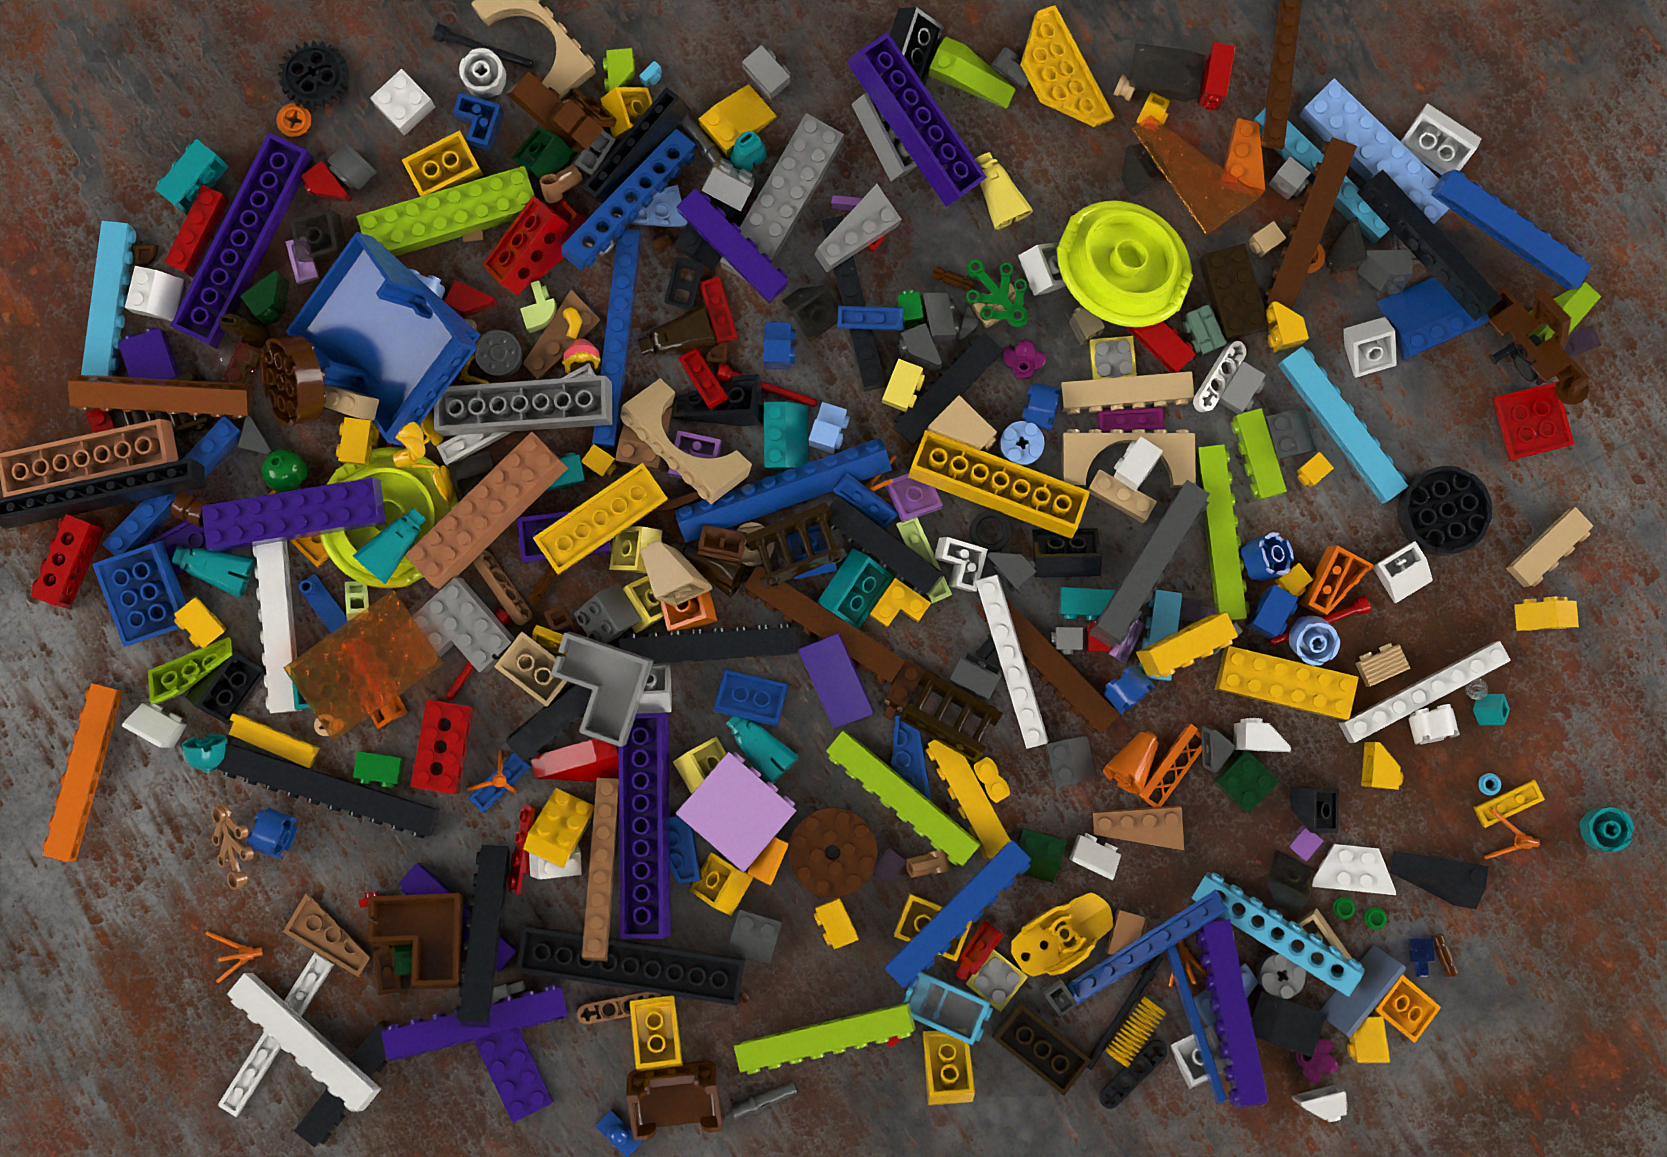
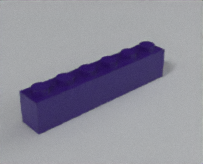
[676,189,788,304]
[398,863,519,972]

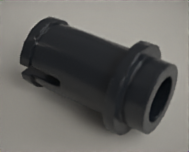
[976,634,996,660]

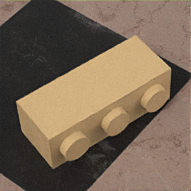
[323,384,379,421]
[1087,469,1157,523]
[1297,908,1351,973]

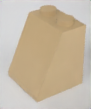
[927,395,997,452]
[640,541,712,606]

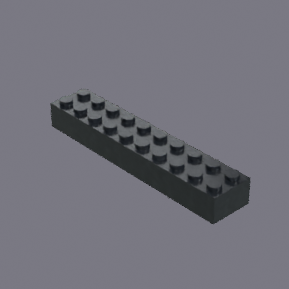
[516,925,746,1006]

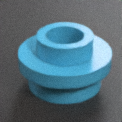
[1478,773,1501,795]

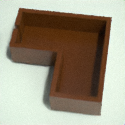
[506,71,603,152]
[367,893,464,990]

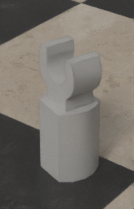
[492,980,526,1003]

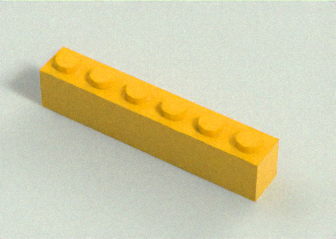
[926,740,1010,860]

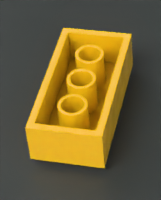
[1136,612,1238,678]

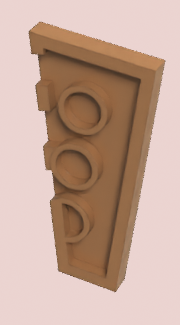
[1092,805,1184,850]

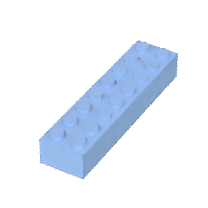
[1299,78,1449,224]

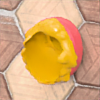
[562,339,602,374]

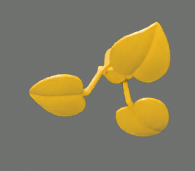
[393,410,455,505]

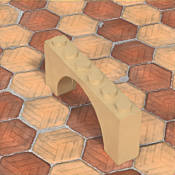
[471,0,596,101]
[620,378,752,504]
[1061,429,1196,488]

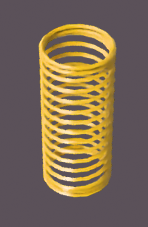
[1105,996,1167,1067]

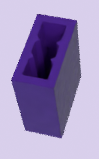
[118,327,180,379]

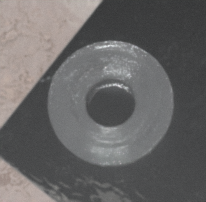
[1465,678,1489,700]

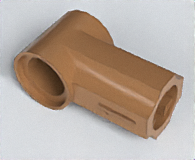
[540,165,583,203]
[906,850,953,878]

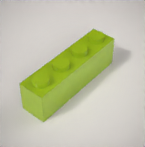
[1231,408,1287,501]

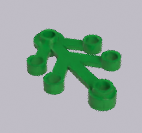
[966,259,1029,328]

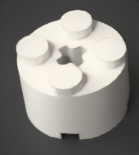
[459,48,507,98]
[1408,704,1459,745]

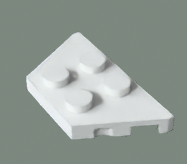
[1309,844,1396,895]

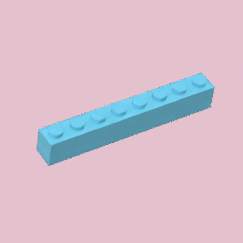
[1253,107,1390,244]
[81,221,136,376]
[1278,346,1408,504]

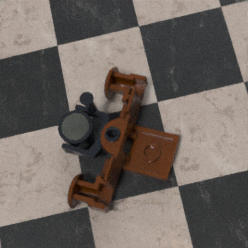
[1486,287,1589,405]

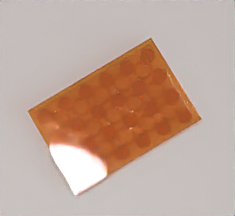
[283,590,445,741]

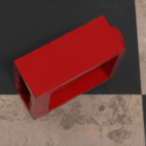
[1198,42,1235,111]

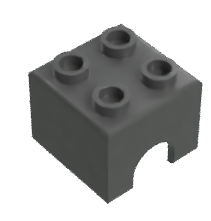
[574,583,642,644]

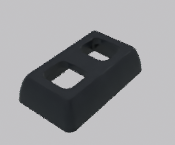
[664,257,703,310]

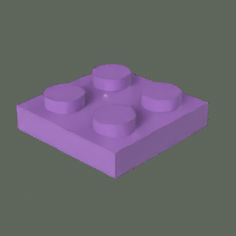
[886,473,943,523]

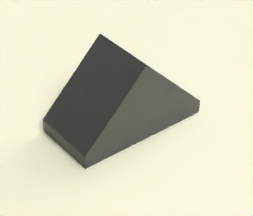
[238,415,274,456]
[1201,724,1236,773]
[1040,976,1078,1018]

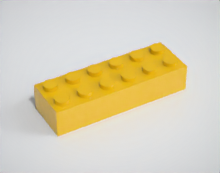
[1215,646,1359,721]

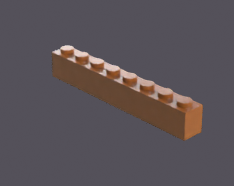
[68,374,253,418]

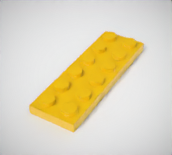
[533,463,668,575]

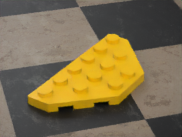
[1020,5,1114,127]

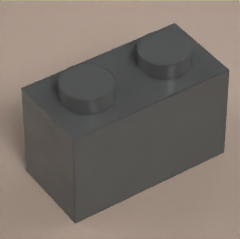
[950,649,1003,699]

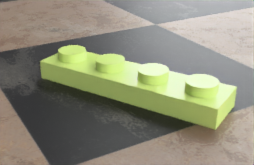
[896,518,952,604]

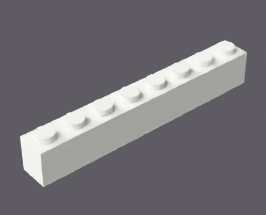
[253,541,302,714]
[1338,641,1511,743]
[227,973,381,1112]

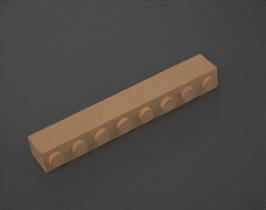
[582,778,619,961]

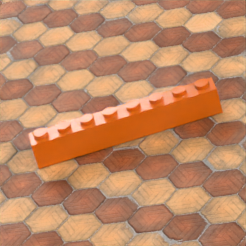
[42,683,124,862]

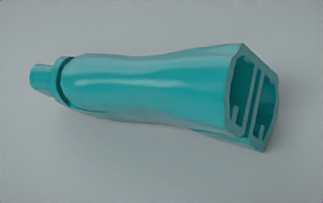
[729,131,768,172]
[353,508,426,584]
[172,547,255,599]
[726,716,799,784]

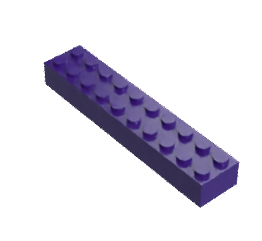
[170,132,313,349]
[619,713,671,939]

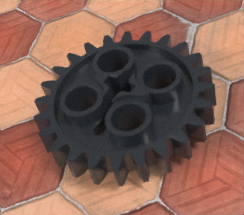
[278,40,350,110]

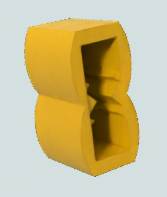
[972,757,1010,803]

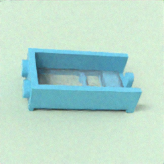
[903,971,993,1045]

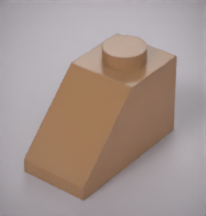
[1105,909,1147,955]

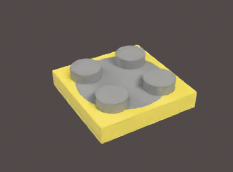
[1089,336,1137,380]
[965,950,1028,1012]

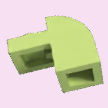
[520,280,557,333]
[345,581,370,621]

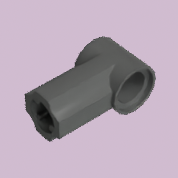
[991,47,1030,89]

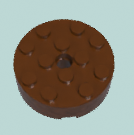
[260,334,327,426]
[788,807,877,898]

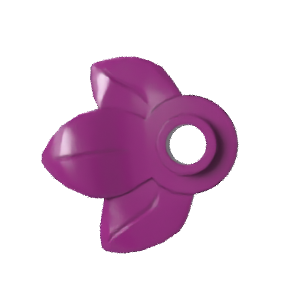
[1002,339,1046,380]
[1294,1039,1338,1083]

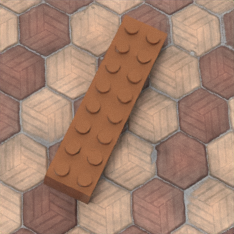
[0,419,179,497]
[405,432,568,590]

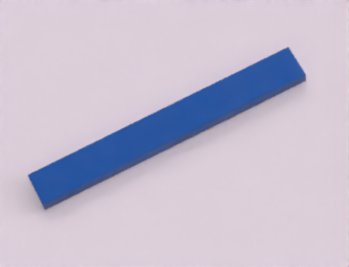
[1066,890,1229,1004]
[1165,944,1227,1104]

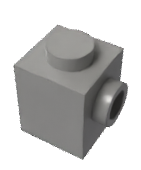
[1050,627,1083,655]

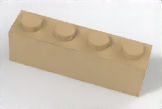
[1506,507,1593,587]

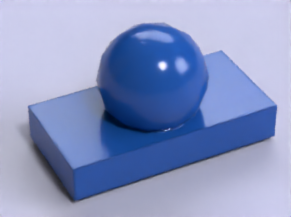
[595,1109,643,1157]

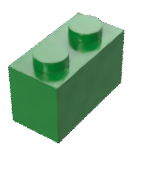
[896,290,923,329]
[353,751,405,788]

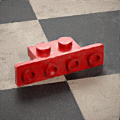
[507,804,536,895]

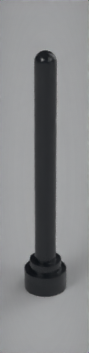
[433,23,534,68]

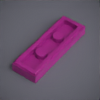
[1097,407,1164,433]

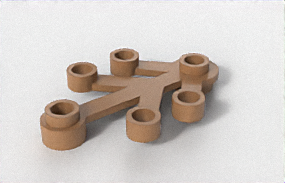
[212,803,254,890]

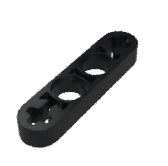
[1099,1040,1168,1109]

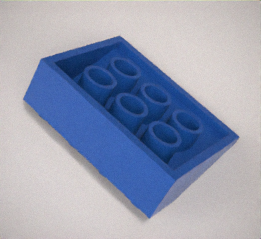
[1377,277,1490,361]
[92,540,186,647]

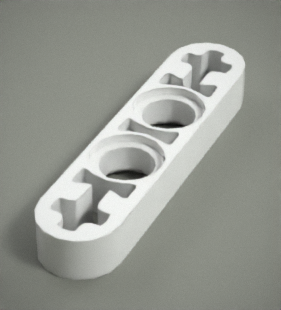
[1193,341,1246,412]

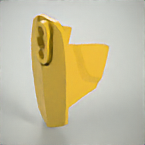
[1011,892,1113,977]

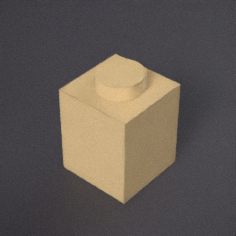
[1249,221,1286,258]

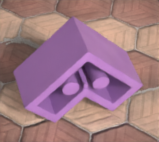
[668,431,722,479]

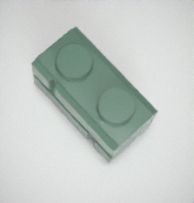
[1182,304,1227,357]

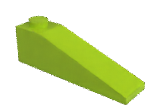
[929,36,1016,109]
[1527,282,1601,343]
[148,637,232,705]

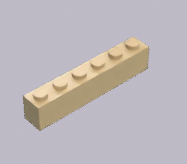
[1059,372,1194,415]

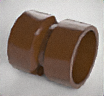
[171,491,213,528]

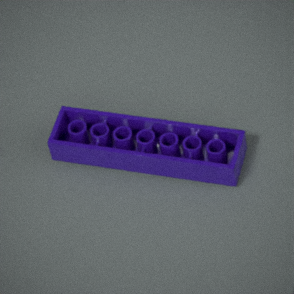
[846,32,987,207]
[201,477,386,552]
[1195,919,1268,1110]
[381,985,568,1061]

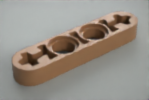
[473,550,532,626]
[577,991,663,1024]

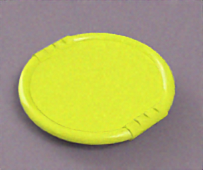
[1056,200,1193,327]
[320,447,459,589]

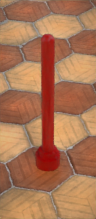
[716,363,818,407]
[1269,596,1371,646]
[446,607,512,700]

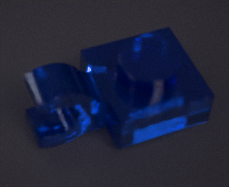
[1409,938,1434,977]

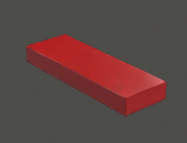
[699,276,738,345]
[678,348,728,409]

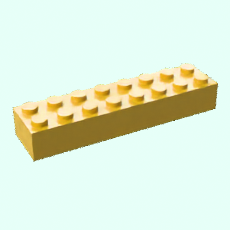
[908,430,1090,539]

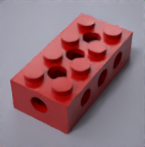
[482,196,571,296]
[31,514,105,609]
[410,699,475,794]

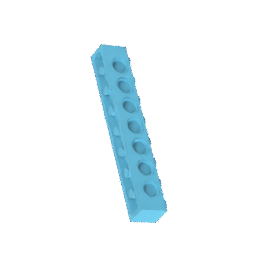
[1192,872,1365,997]

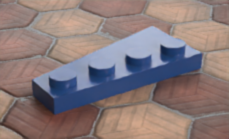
[891,715,932,801]

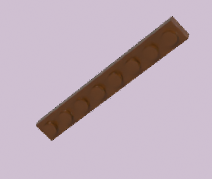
[1261,0,1302,150]

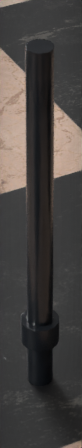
[1087,955,1164,1070]

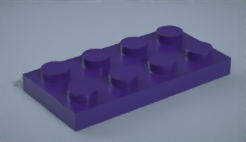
[474,1030,554,1123]

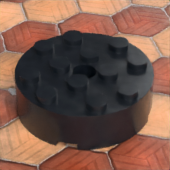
[1398,466,1493,556]

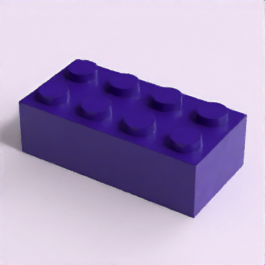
[517,511,612,564]

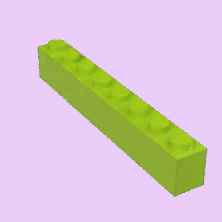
[1195,444,1250,621]
[826,730,982,866]
[734,1002,915,1074]

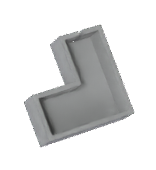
[391,577,515,673]
[551,632,654,747]

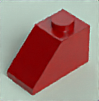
[301,160,352,202]
[444,280,498,316]

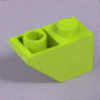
[603,48,636,92]

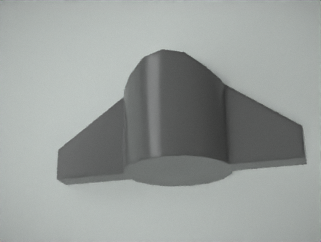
[959,306,978,340]

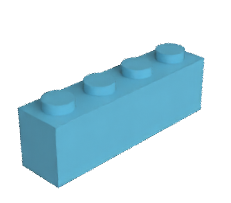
[1139,590,1182,681]

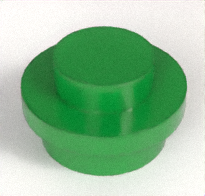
[1332,897,1355,919]
[1364,907,1387,930]

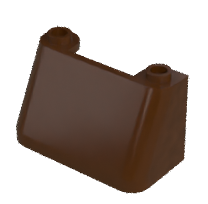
[626,1061,723,1141]

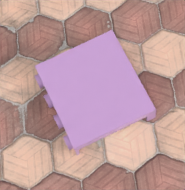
[676,752,796,872]

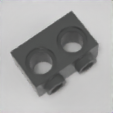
[571,130,616,176]

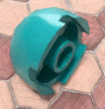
[182,734,228,773]

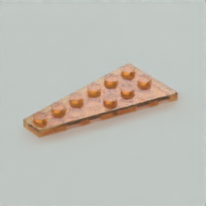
[1132,115,1261,235]

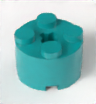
[1579,807,1634,852]

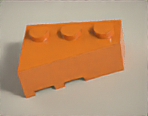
[1219,118,1265,197]
[1299,545,1375,615]

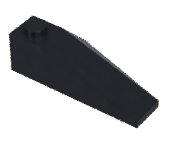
[672,374,764,426]
[1390,851,1489,909]

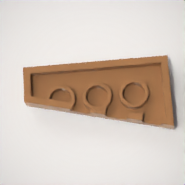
[523,289,602,380]
[283,893,372,977]

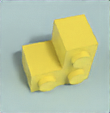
[882,359,925,412]

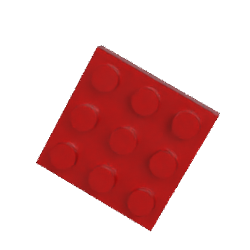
[1492,382,1575,461]

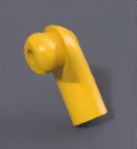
[563,307,582,340]

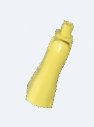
[975,152,1033,230]

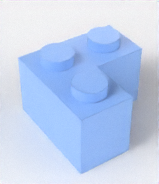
[809,402,850,454]

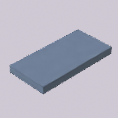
[1319,945,1407,1038]

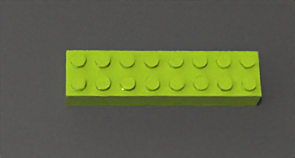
[357,166,534,257]

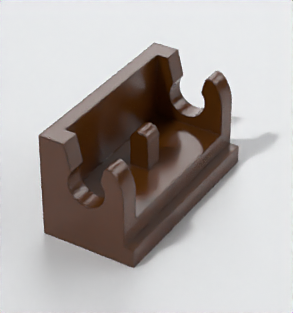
[697,524,747,563]

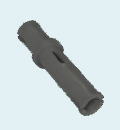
[680,113,724,165]
[731,1081,798,1120]

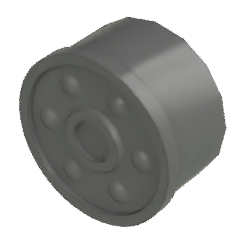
[328,140,378,189]
[475,330,523,378]

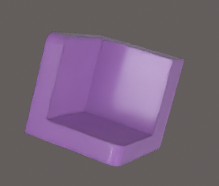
[1289,826,1323,861]

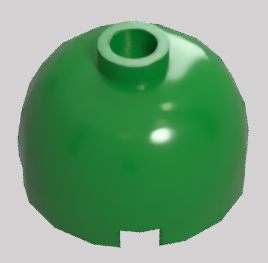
[261,449,308,493]

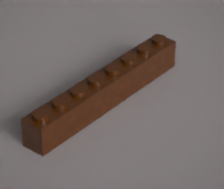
[1263,137,1357,310]
[743,565,905,685]
[976,597,1120,734]

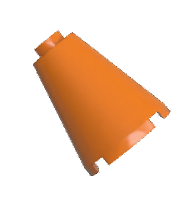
[1103,731,1159,794]

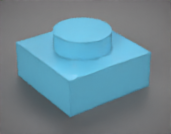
[639,61,662,87]

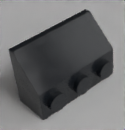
[890,7,944,86]
[675,193,746,271]
[1032,528,1102,578]
[185,647,266,725]

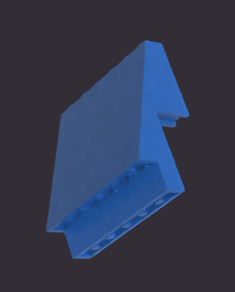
[286,232,480,446]

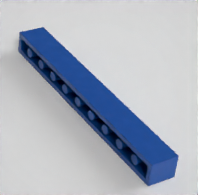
[592,229,642,449]
[674,438,892,543]

